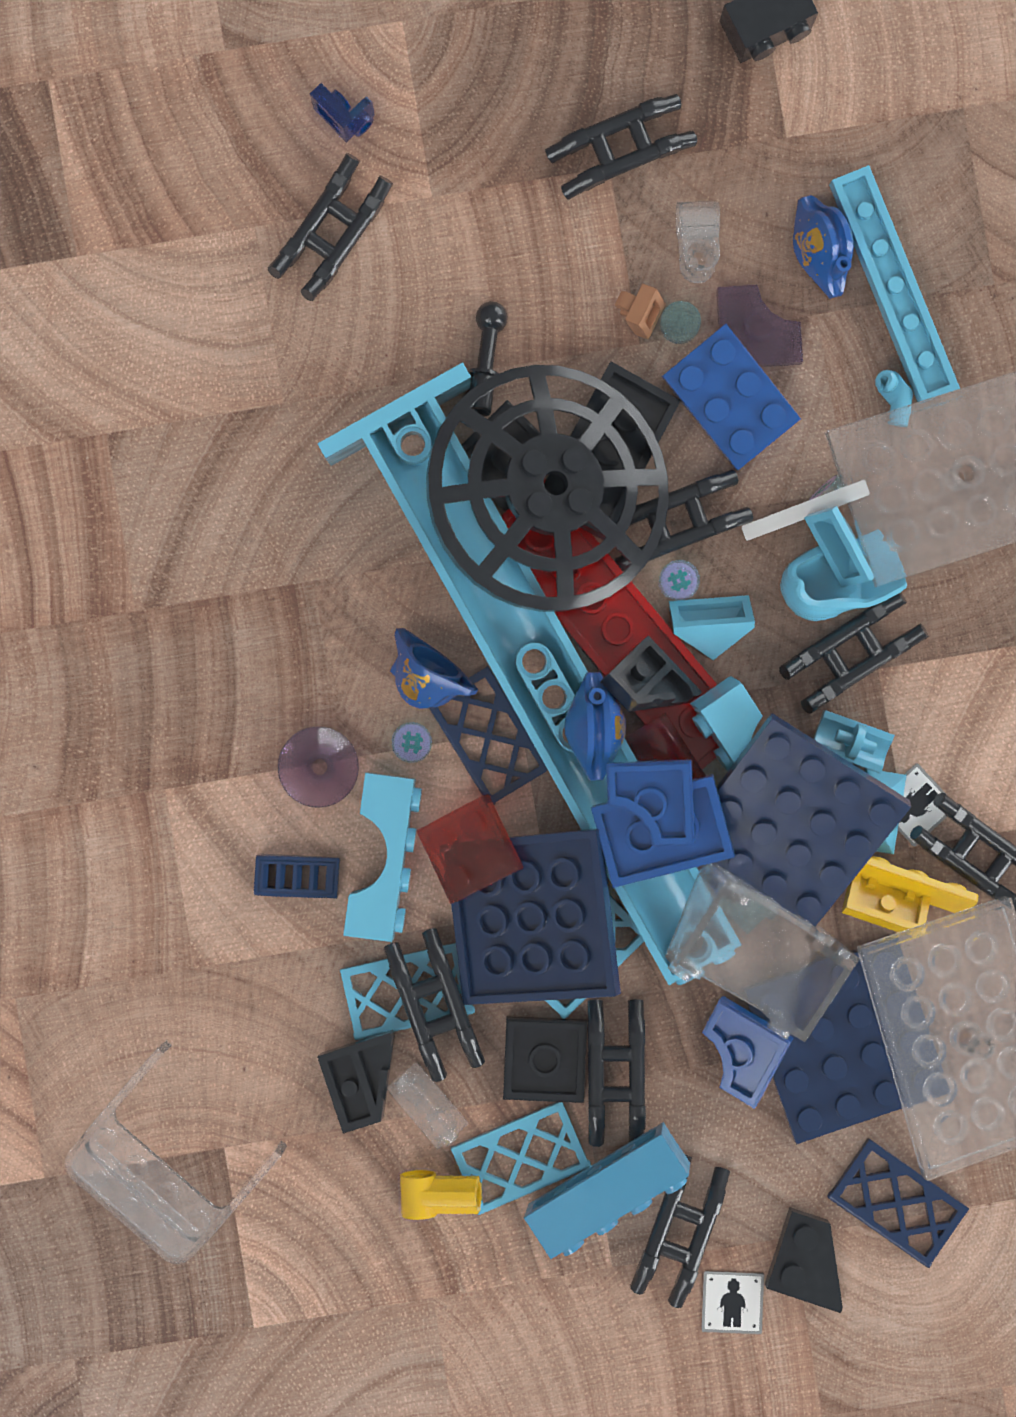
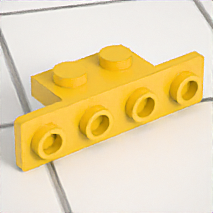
[841,856,979,939]

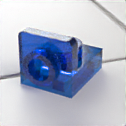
[310,83,375,143]

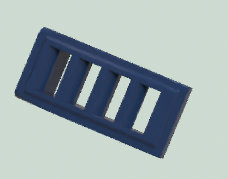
[254,853,340,899]

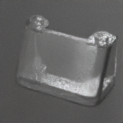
[665,863,860,1042]

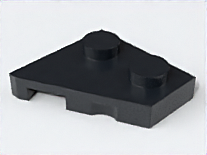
[600,635,702,712]
[317,1030,395,1134]
[765,1207,843,1313]

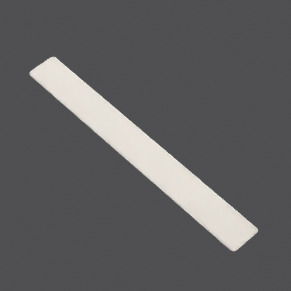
[742,480,870,541]

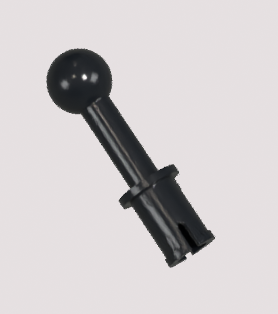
[468,301,508,417]

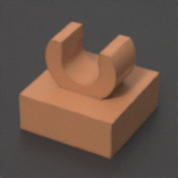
[615,283,666,340]

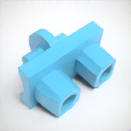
[813,710,895,773]

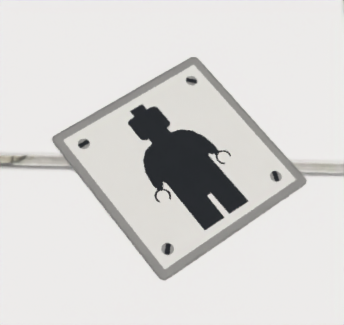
[898,763,947,847]
[702,1271,764,1334]

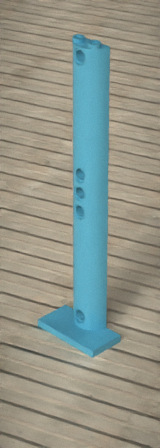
[317,362,740,985]

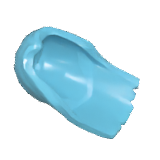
[780,530,907,621]

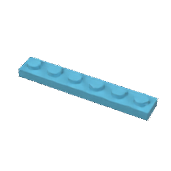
[829,165,960,407]

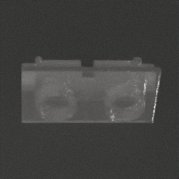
[387,1062,469,1150]

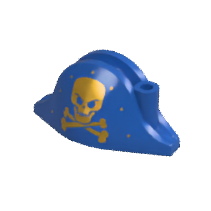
[793,195,854,299]
[390,628,478,709]
[564,672,626,781]

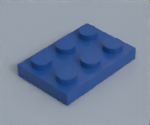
[661,324,801,471]
[591,774,735,888]

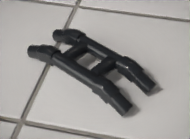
[545,94,697,200]
[268,153,393,301]
[615,470,753,572]
[779,592,929,714]
[910,792,1016,914]
[384,928,485,1082]
[587,999,646,1147]
[630,1154,730,1308]

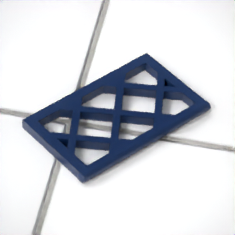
[429,666,548,807]
[827,1138,969,1268]

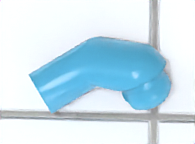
[875,370,913,429]

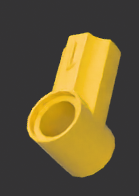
[400,1170,482,1220]

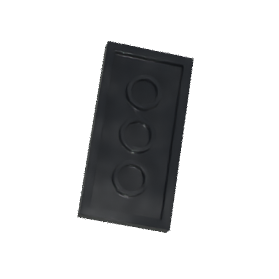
[544,361,681,540]

